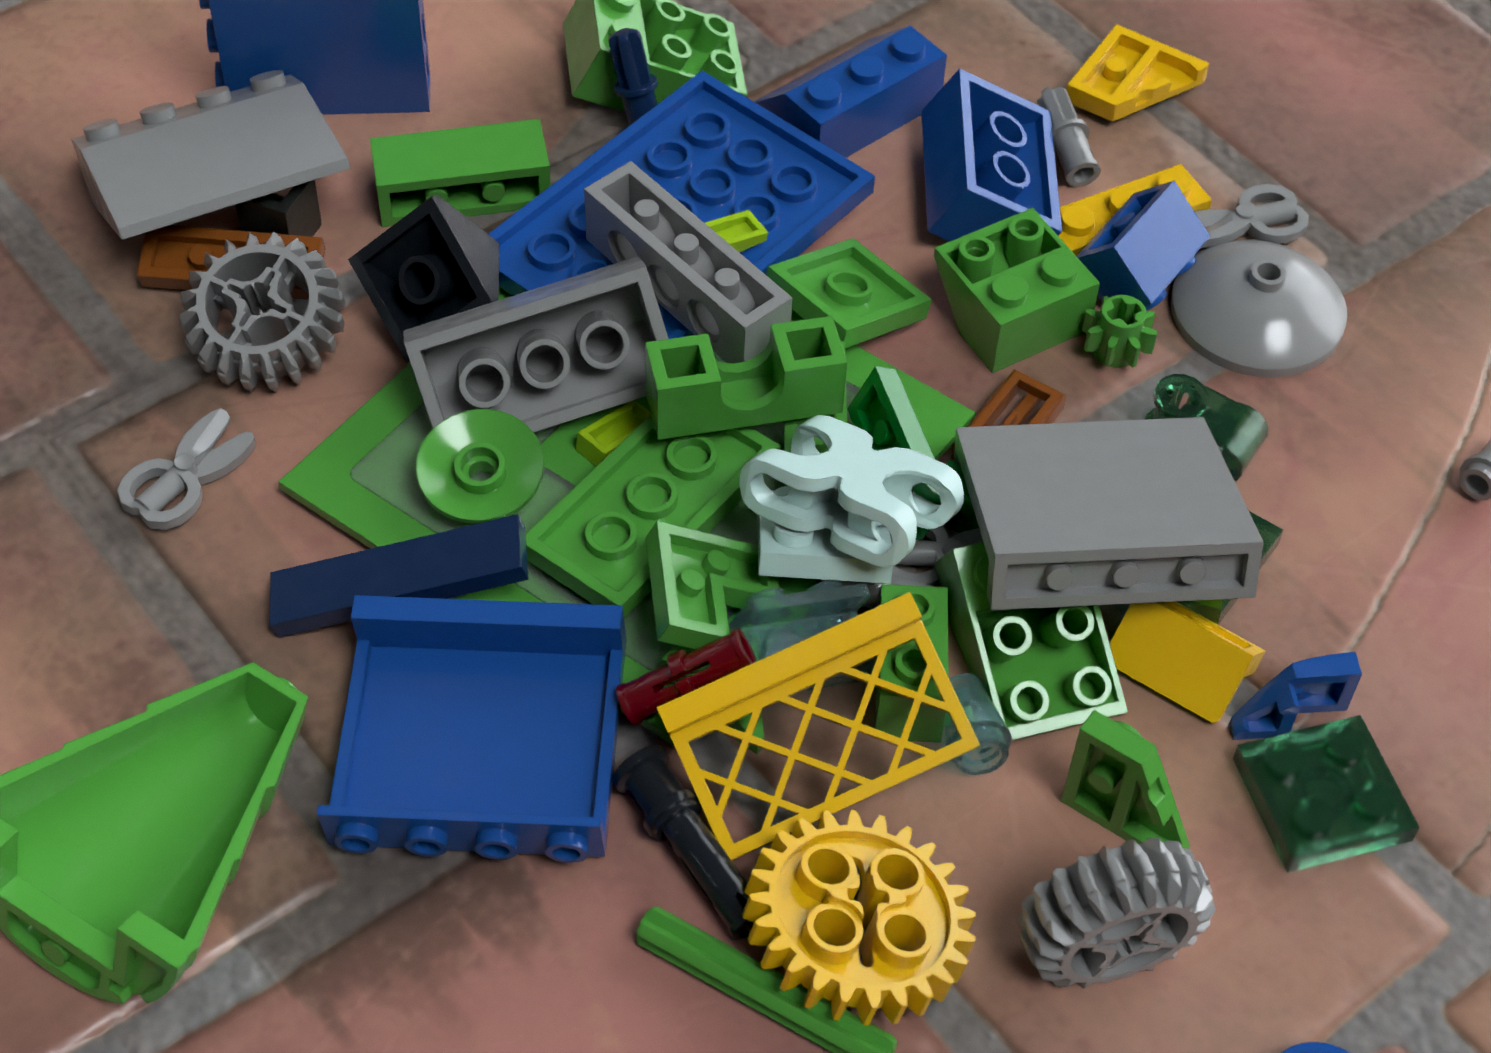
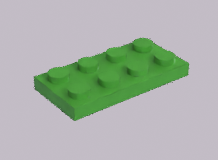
[526,415,781,618]

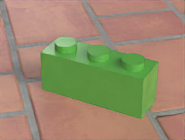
[370,119,551,227]

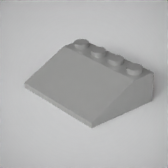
[71,70,351,240]

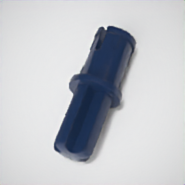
[608,28,658,126]

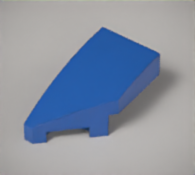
[1229,652,1362,740]

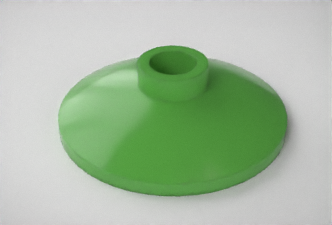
[416,409,544,524]

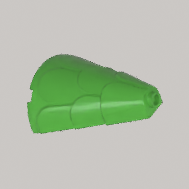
[0,662,308,1004]

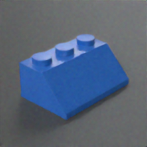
[753,25,947,158]
[921,68,1062,242]

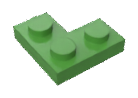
[645,521,782,649]

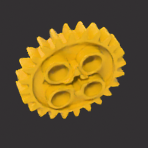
[743,810,976,1026]

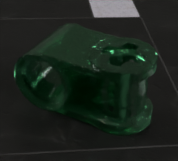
[1145,374,1268,482]

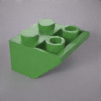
[934,208,1100,373]

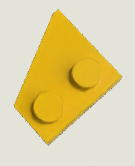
[1066,24,1209,122]

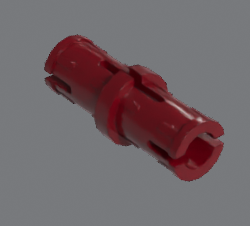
[616,628,756,725]

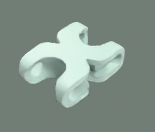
[739,415,964,568]

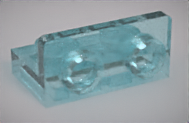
[729,580,874,691]

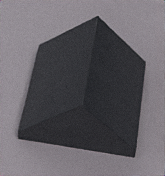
[348,196,500,363]

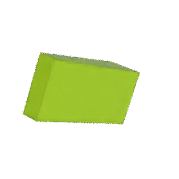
[705,210,768,253]
[575,400,651,466]

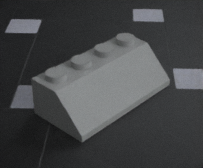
[403,256,669,432]

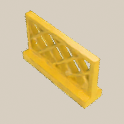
[656,592,981,860]

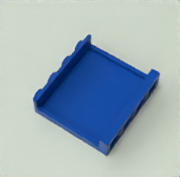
[199,0,431,115]
[317,595,627,863]

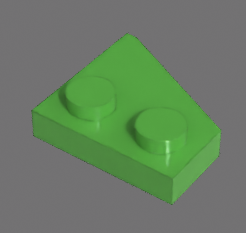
[1061,709,1190,849]

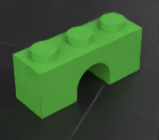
[645,316,847,440]

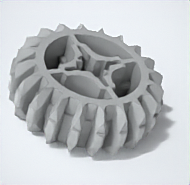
[179,232,345,393]
[1017,838,1216,989]

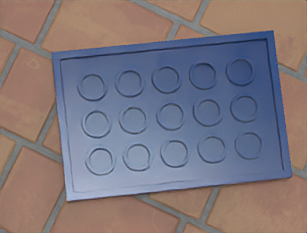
[488,71,875,339]

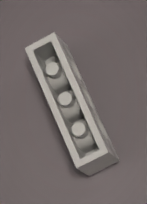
[584,161,792,363]

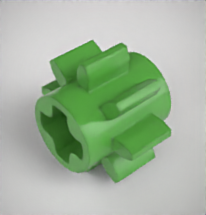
[1082,295,1158,368]

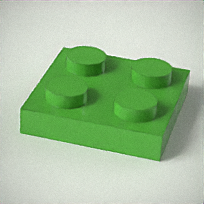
[766,238,932,348]

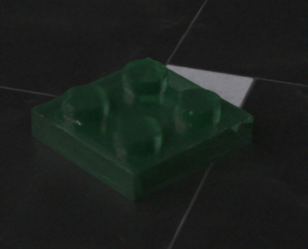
[1233,715,1420,873]

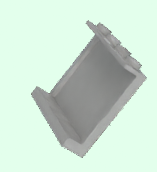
[954,417,1264,610]

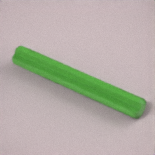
[636,907,897,1053]

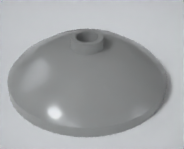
[1170,240,1347,377]

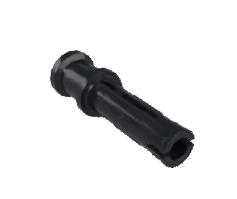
[612,745,754,940]

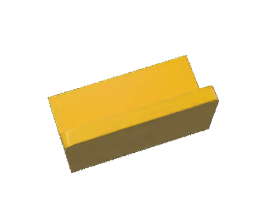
[1110,601,1266,723]

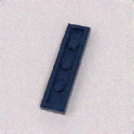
[270,514,529,638]

